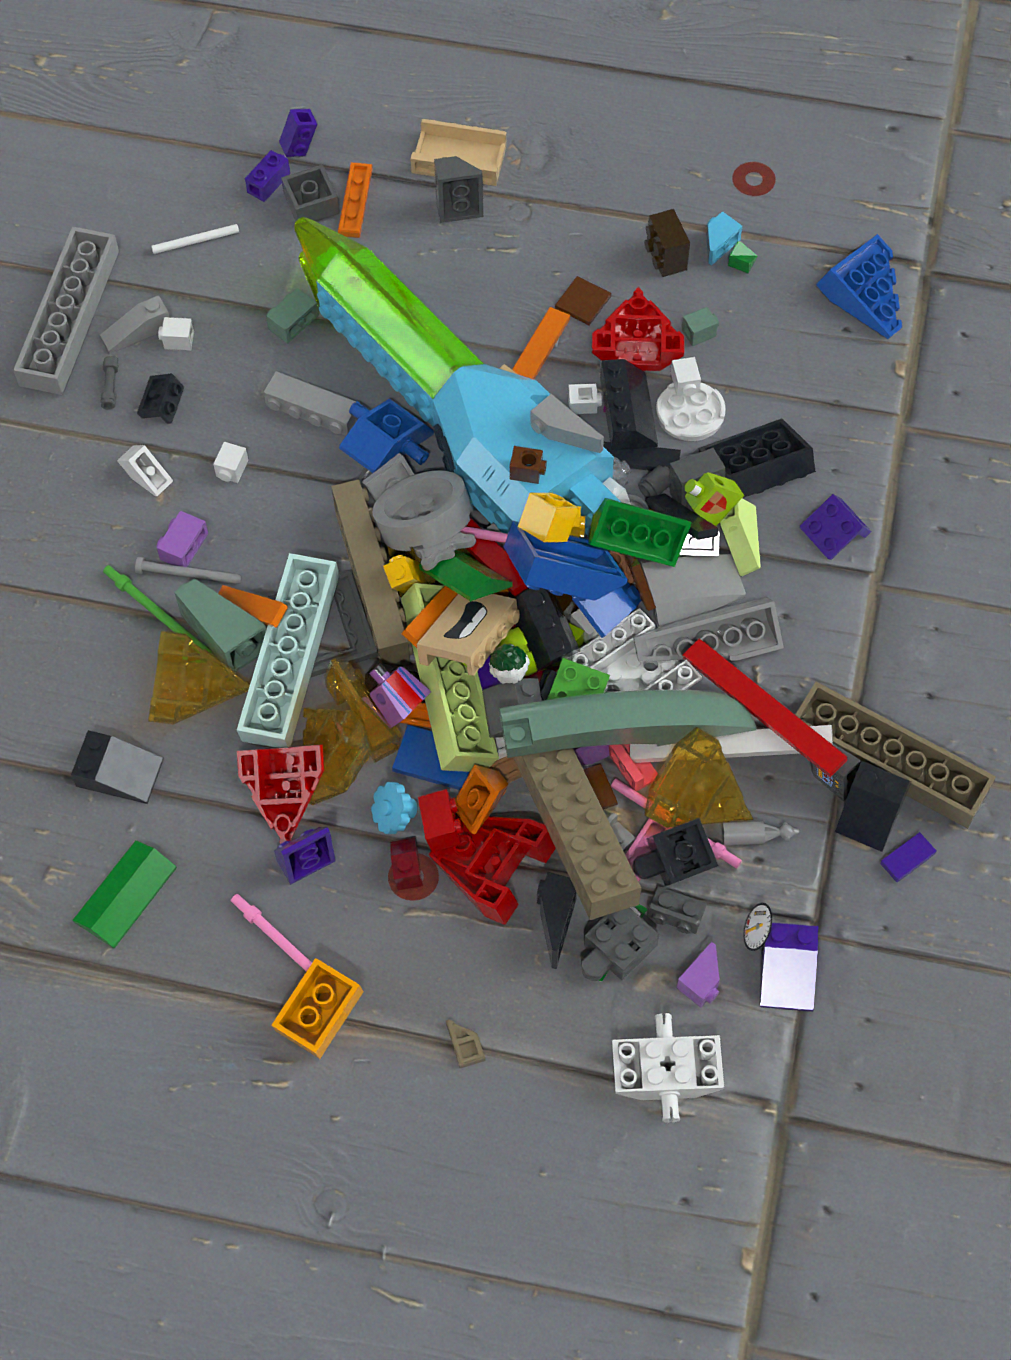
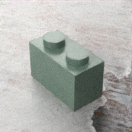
[266,288,319,344]

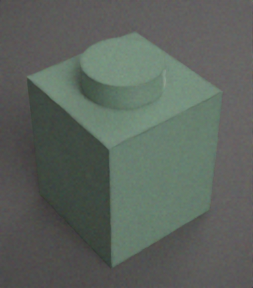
[682,307,719,346]

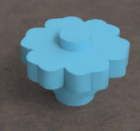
[371,782,418,834]

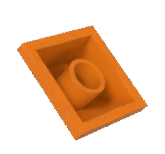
[456,765,509,834]

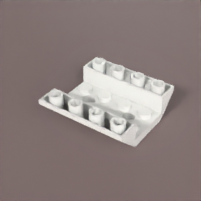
[566,608,702,693]

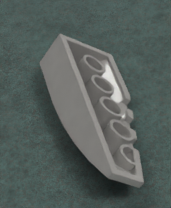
[633,597,784,661]

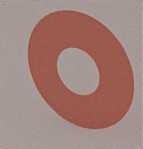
[732,162,776,196]
[388,853,439,901]

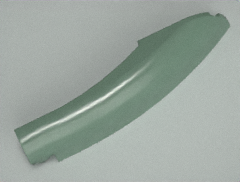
[499,690,757,758]

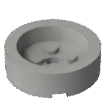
[372,471,473,551]

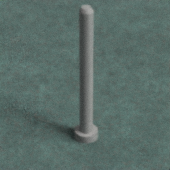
[135,557,241,584]

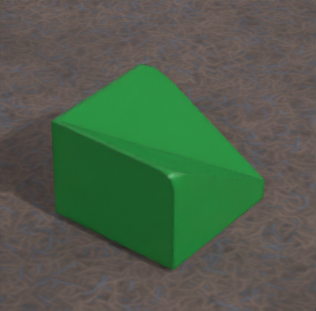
[728,241,757,273]

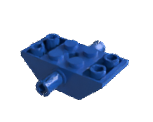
[339,398,434,473]

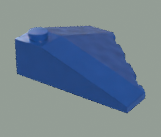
[816,234,902,339]

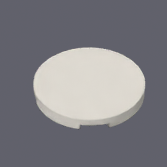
[656,383,726,441]

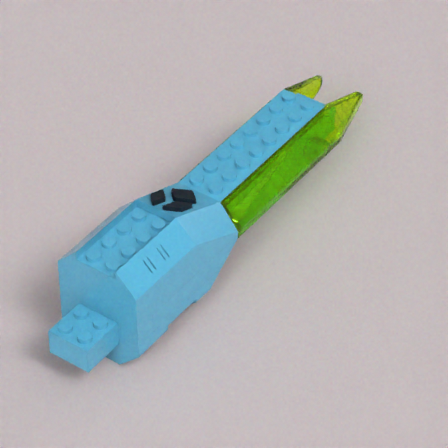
[294,217,621,538]

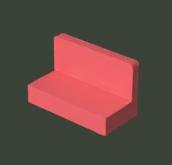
[609,744,659,792]

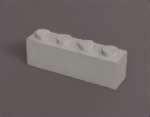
[264,371,358,436]

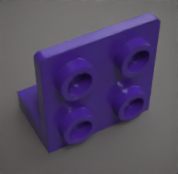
[800,494,872,560]

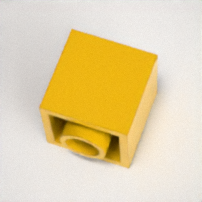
[518,493,579,542]

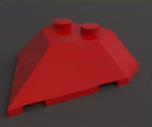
[592,287,684,371]
[237,745,324,844]

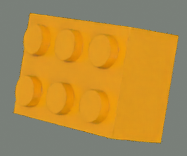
[271,958,363,1059]

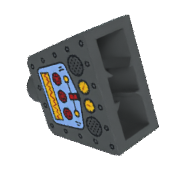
[813,743,860,801]

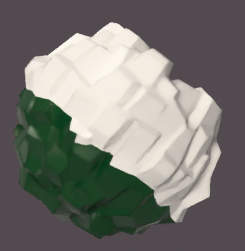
[489,644,530,684]

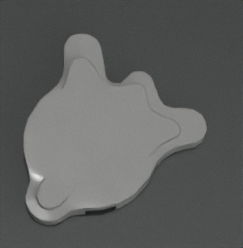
[413,532,476,571]

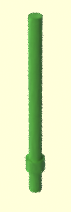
[103,565,212,659]

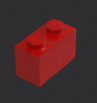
[418,789,463,852]

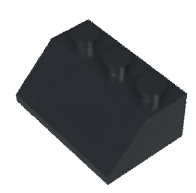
[515,588,580,672]

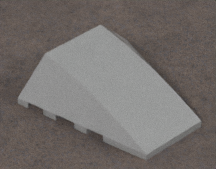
[636,554,746,628]

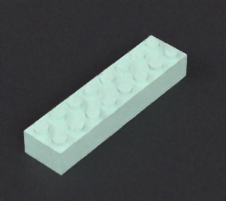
[237,553,340,748]

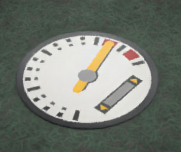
[743,903,772,951]

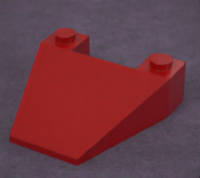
[429,815,556,925]

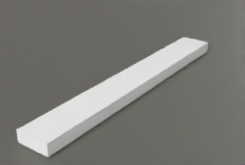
[630,725,833,763]

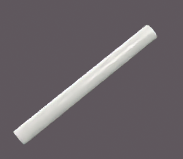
[151,224,239,254]

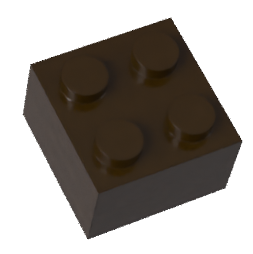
[644,209,690,277]

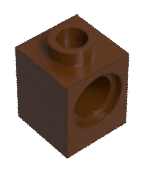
[510,446,547,484]

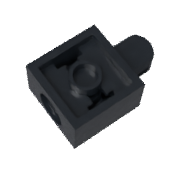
[632,818,718,886]

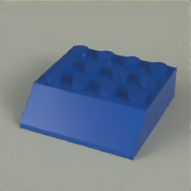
[504,521,628,601]

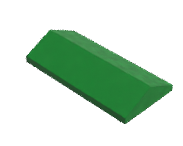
[588,498,692,567]
[419,550,513,601]
[73,840,177,948]

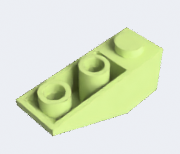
[720,499,761,576]

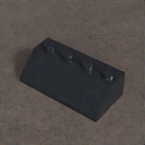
[600,359,658,450]

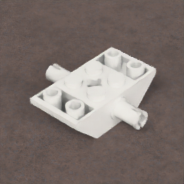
[612,1013,724,1123]

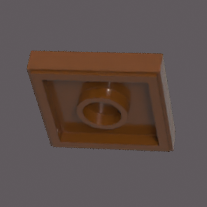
[625,555,656,611]

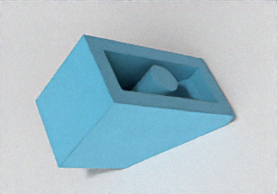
[706,211,743,266]

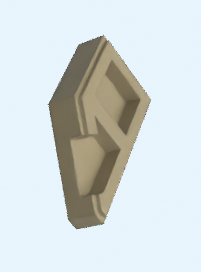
[446,1019,485,1068]

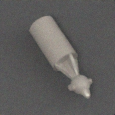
[722,821,799,846]

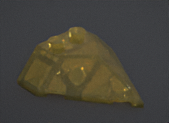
[148,631,250,725]
[303,708,371,805]
[644,727,753,828]

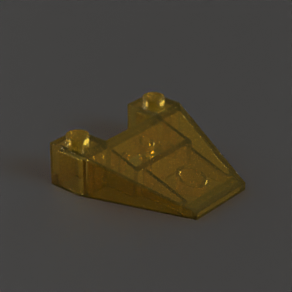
[324,658,402,763]

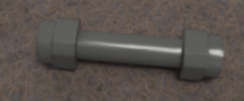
[101,356,118,410]

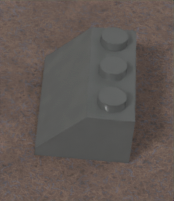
[434,156,483,223]

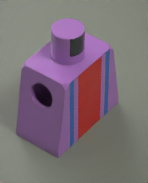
[369,664,431,728]

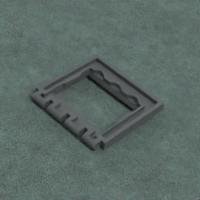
[267,571,378,678]

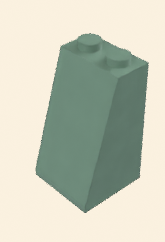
[175,578,266,676]

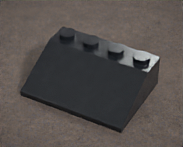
[698,419,816,499]

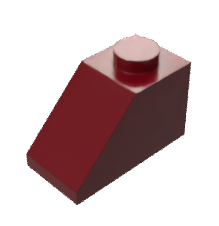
[390,837,423,890]

